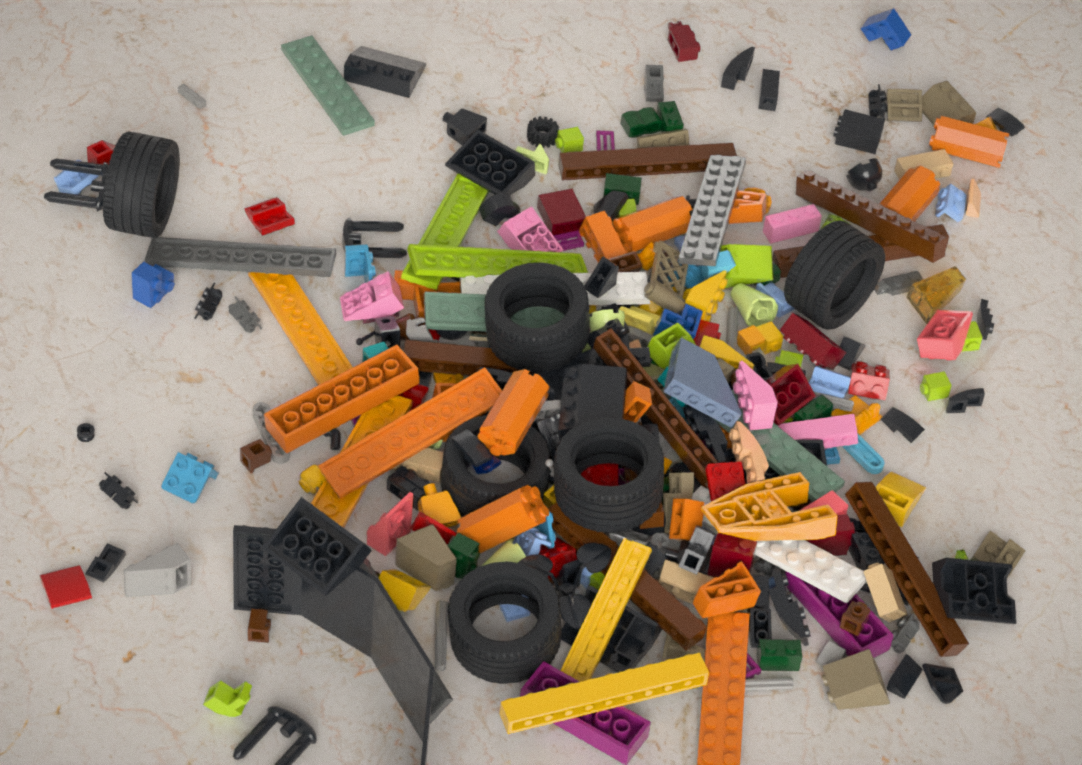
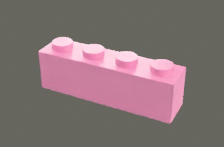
[778,414,858,448]

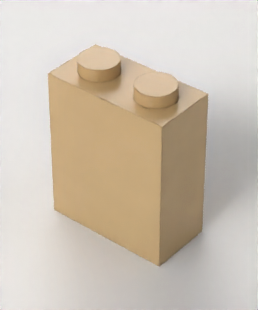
[863,563,908,623]

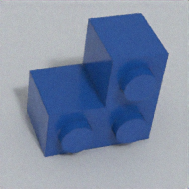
[860,8,912,50]
[132,261,175,308]
[653,304,703,339]

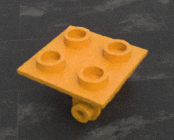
[831,395,883,435]

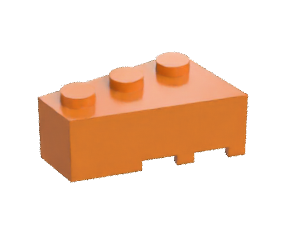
[728,190,766,224]
[579,211,628,263]
[693,561,761,619]

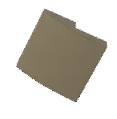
[887,89,923,122]
[970,530,1026,578]

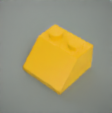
[379,569,431,612]

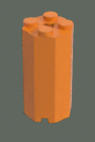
[929,116,1009,168]
[880,165,940,222]
[613,196,692,253]
[477,369,549,456]
[457,485,549,554]

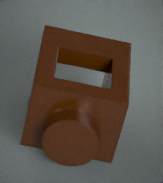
[240,439,272,474]
[840,601,871,636]
[248,609,271,643]

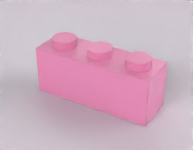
[763,204,822,244]

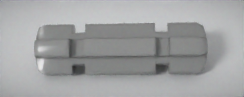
[178,84,206,109]

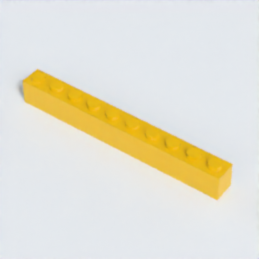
[499,653,709,734]

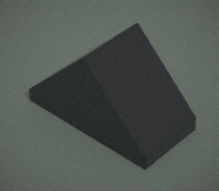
[584,256,619,298]
[838,336,866,371]

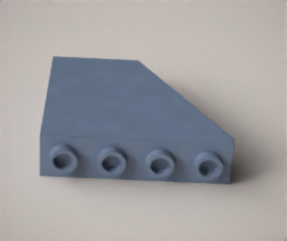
[664,338,742,428]

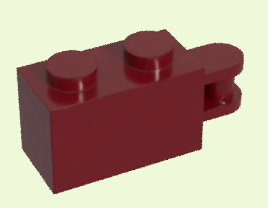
[667,21,701,62]

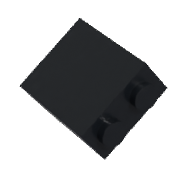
[833,109,885,154]

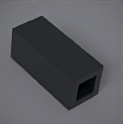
[758,69,780,111]

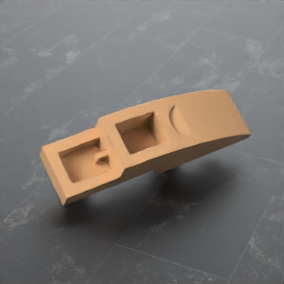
[729,421,769,483]

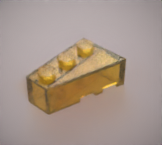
[906,266,966,324]

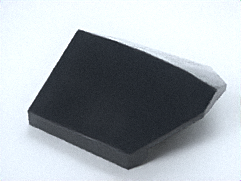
[922,663,963,704]

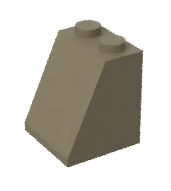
[395,525,456,591]
[822,649,890,710]

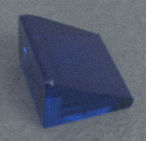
[472,455,502,474]

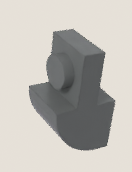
[644,65,664,102]

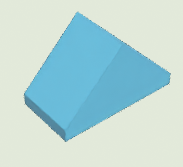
[701,250,736,280]

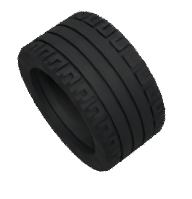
[103,131,180,238]
[784,221,885,330]
[484,263,590,372]
[441,415,551,518]
[554,417,664,533]
[448,561,562,684]

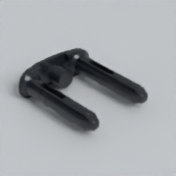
[44,158,109,212]
[342,218,407,258]
[233,706,317,765]

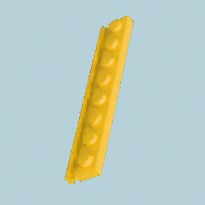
[560,538,652,682]

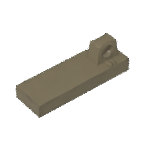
[636,128,689,148]

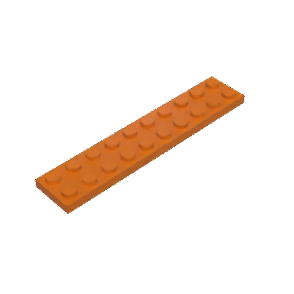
[318,367,502,499]
[697,612,750,765]

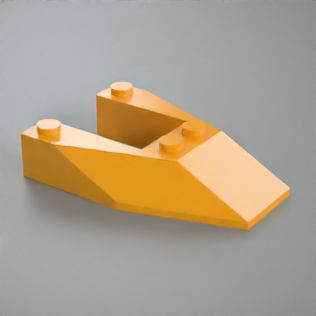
[701,472,838,541]

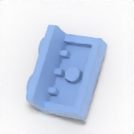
[54,160,99,195]
[935,184,967,222]
[809,366,851,399]

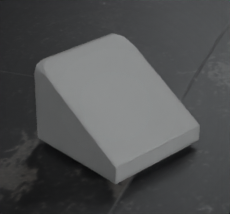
[816,641,846,666]

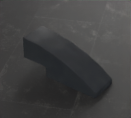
[721,47,755,90]

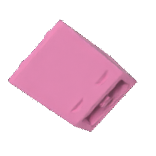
[497,206,563,252]
[340,271,404,321]
[733,361,777,431]

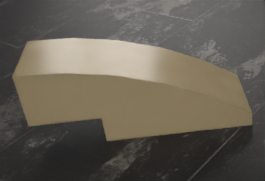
[663,472,694,533]

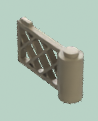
[644,240,688,314]

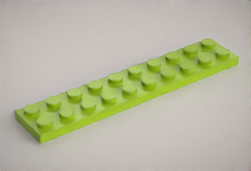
[401,173,489,290]
[407,244,588,278]

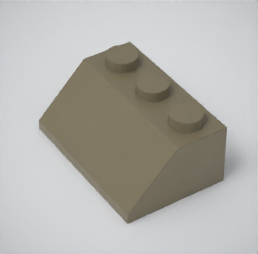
[922,80,976,125]

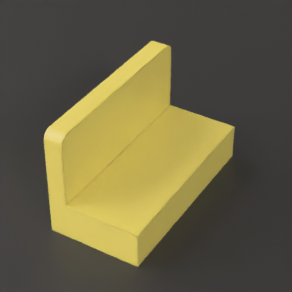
[619,306,660,335]

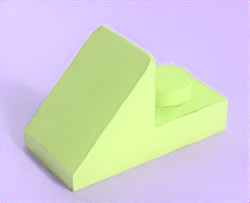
[515,144,549,175]

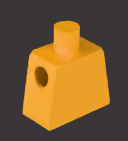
[418,483,461,527]

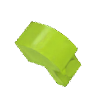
[203,680,252,717]

